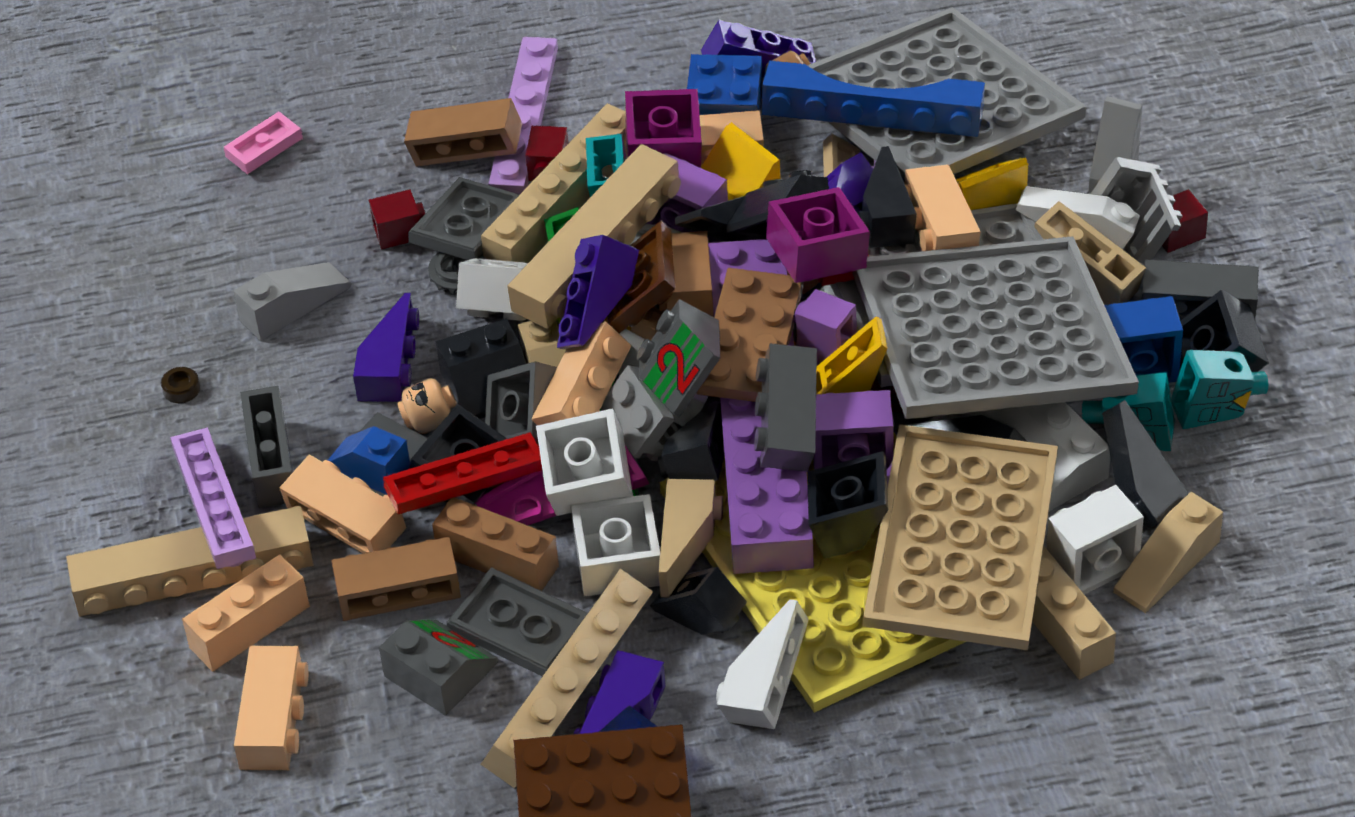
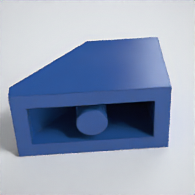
[328,426,410,495]

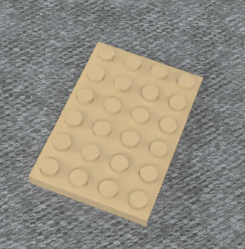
[863,424,1058,650]

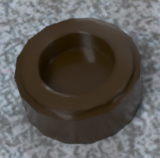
[161,367,200,404]

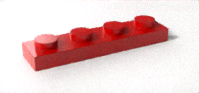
[383,432,542,515]

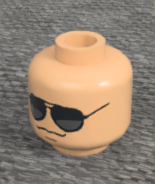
[397,378,457,435]

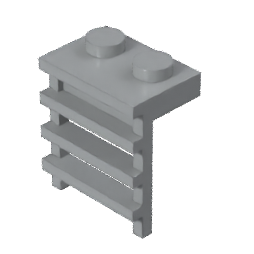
[1091,156,1183,266]
[601,365,679,461]

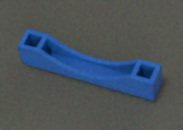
[762,60,985,137]

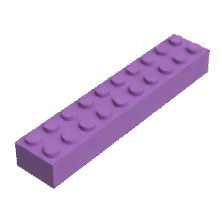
[708,239,814,574]

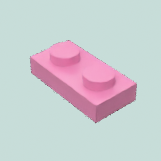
[224,111,303,175]

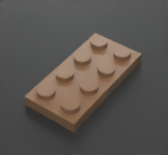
[697,268,804,402]

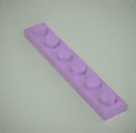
[488,37,558,194]
[170,427,256,569]

